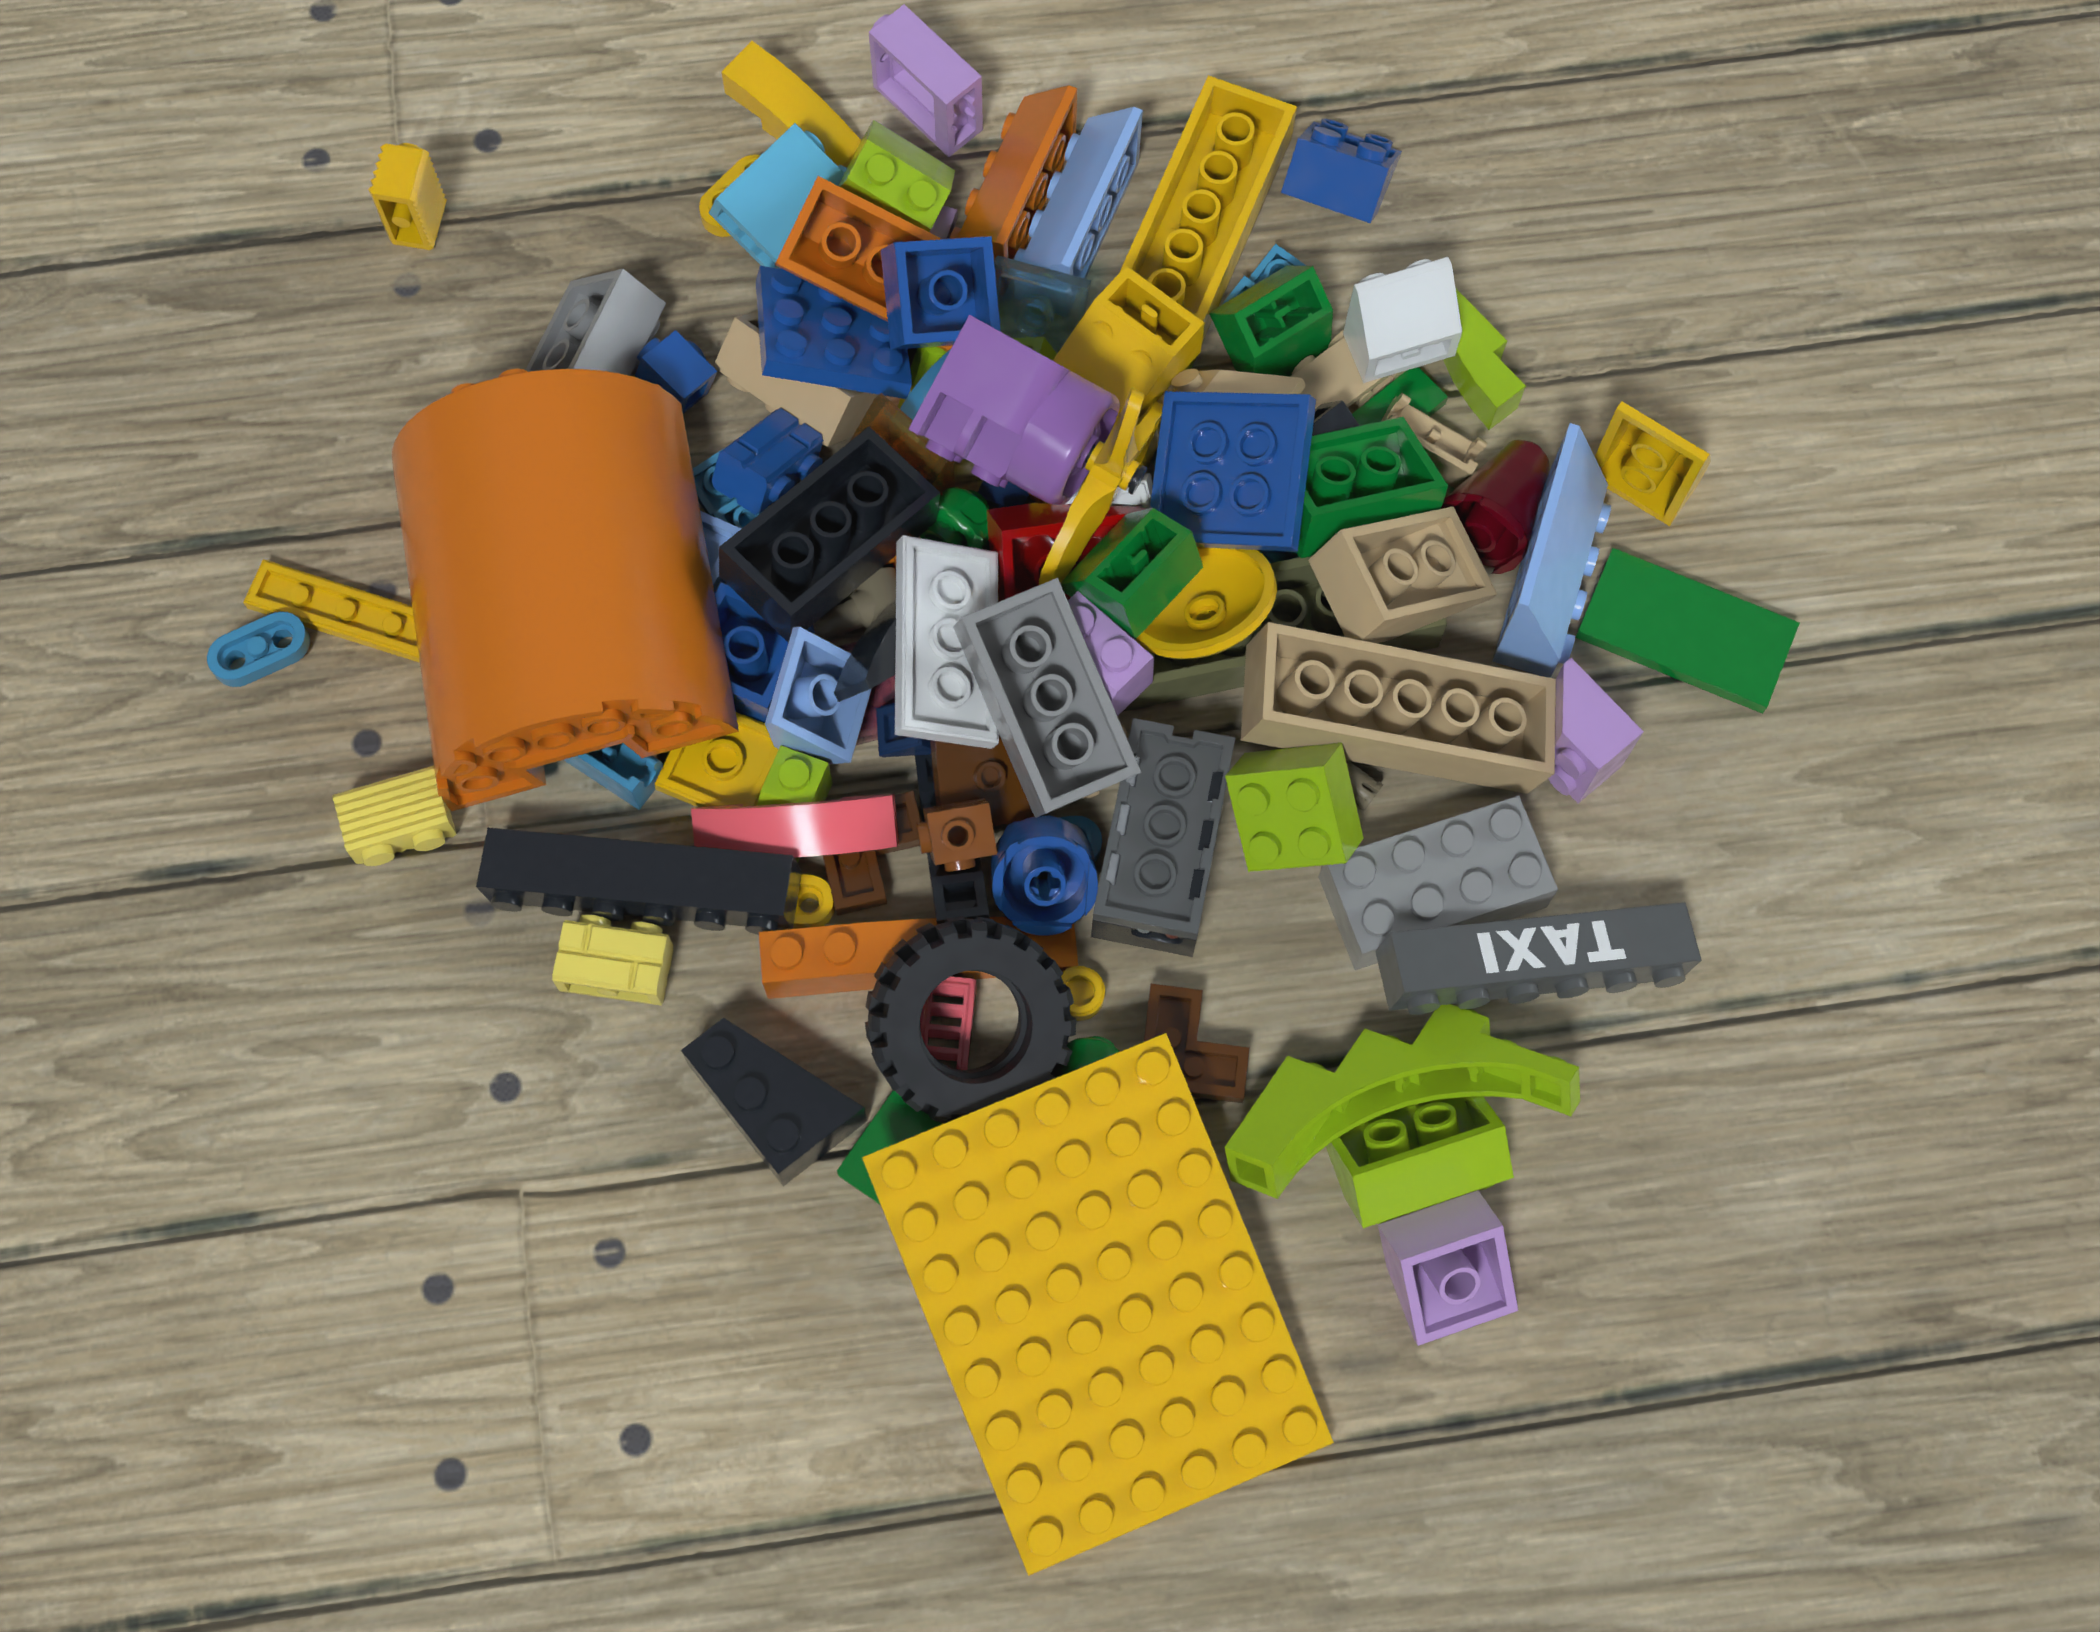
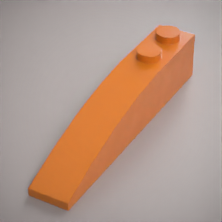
[759,917,1079,999]

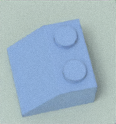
[765,627,872,765]

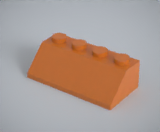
[949,85,1077,294]
[775,176,953,352]

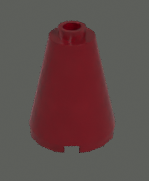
[1441,440,1550,574]

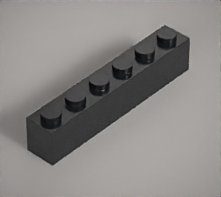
[476,827,802,935]

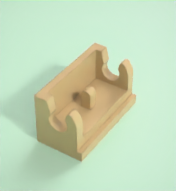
[1382,393,1487,488]

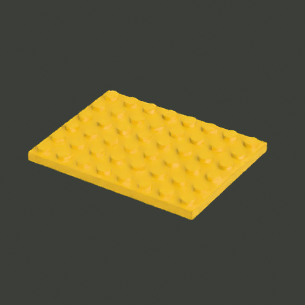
[862,1033,1334,1576]

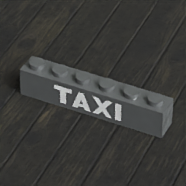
[1375,902,1702,1015]

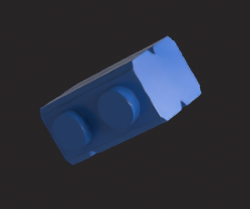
[711,408,824,515]

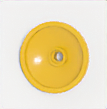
[1133,547,1277,659]

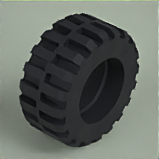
[865,916,1076,1124]

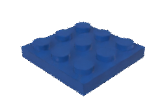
[756,266,912,399]
[1150,391,1316,552]

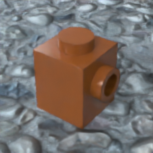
[916,798,997,871]

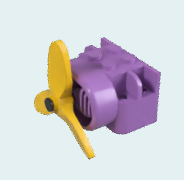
[908,315,1163,585]

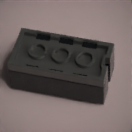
[1091,718,1235,957]

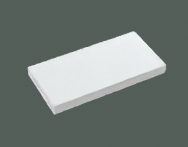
[895,535,999,749]

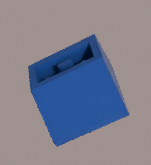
[1281,119,1402,223]

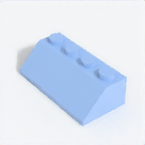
[1010,107,1143,316]

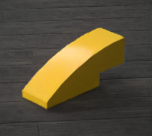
[721,41,861,167]

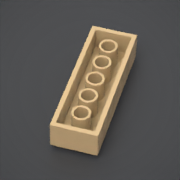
[1241,622,1556,794]

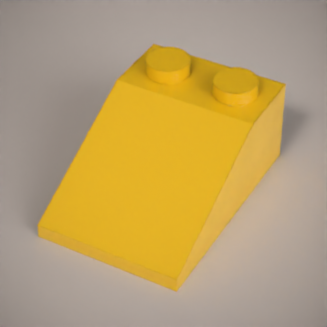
[1595,401,1711,527]

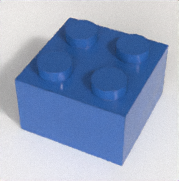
[881,236,1001,350]
[715,582,815,723]

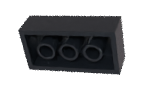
[719,426,941,643]

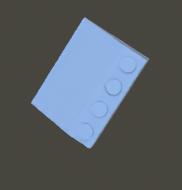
[1492,423,1611,678]

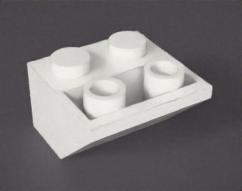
[1343,257,1462,383]

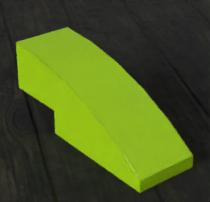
[1443,289,1526,430]

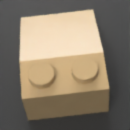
[1308,507,1497,643]

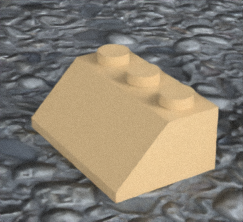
[713,310,886,447]

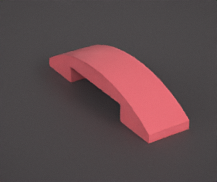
[691,794,899,858]

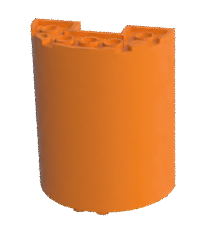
[392,369,739,811]

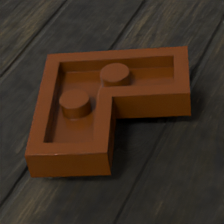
[823,791,921,916]
[1143,983,1250,1103]

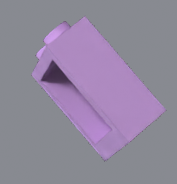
[869,4,983,157]

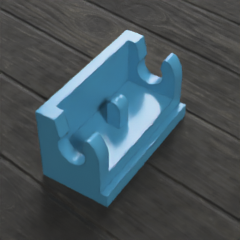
[564,743,664,810]

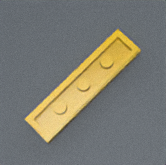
[243,559,420,663]

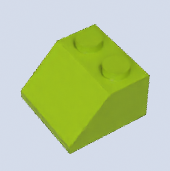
[838,120,955,232]

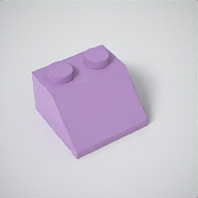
[1068,591,1154,716]
[1548,658,1644,804]
[1378,1190,1518,1346]

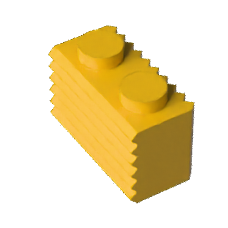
[368,143,447,250]

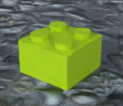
[1225,742,1364,872]

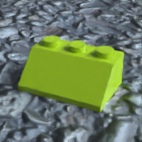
[1326,1097,1514,1228]

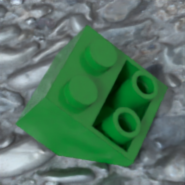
[1209,265,1333,377]
[1060,508,1203,639]

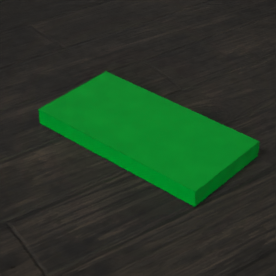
[1575,548,1800,714]

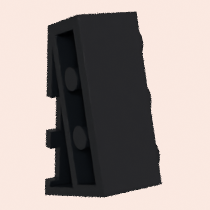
[681,1018,868,1187]

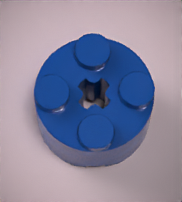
[991,816,1098,936]

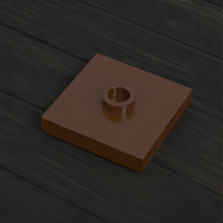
[930,735,1034,827]

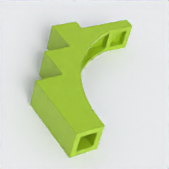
[1225,1004,1580,1199]

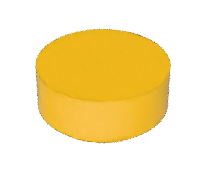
[1061,966,1105,1021]

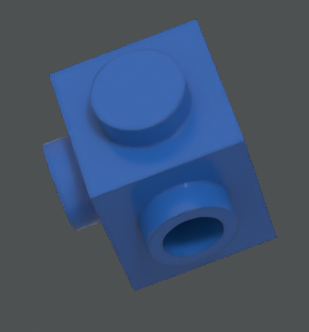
[634,330,717,414]

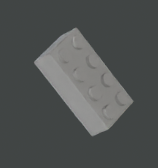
[1319,796,1558,970]

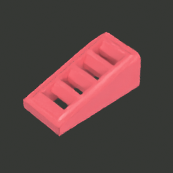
[920,976,977,1070]

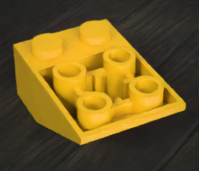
[1053,265,1205,426]

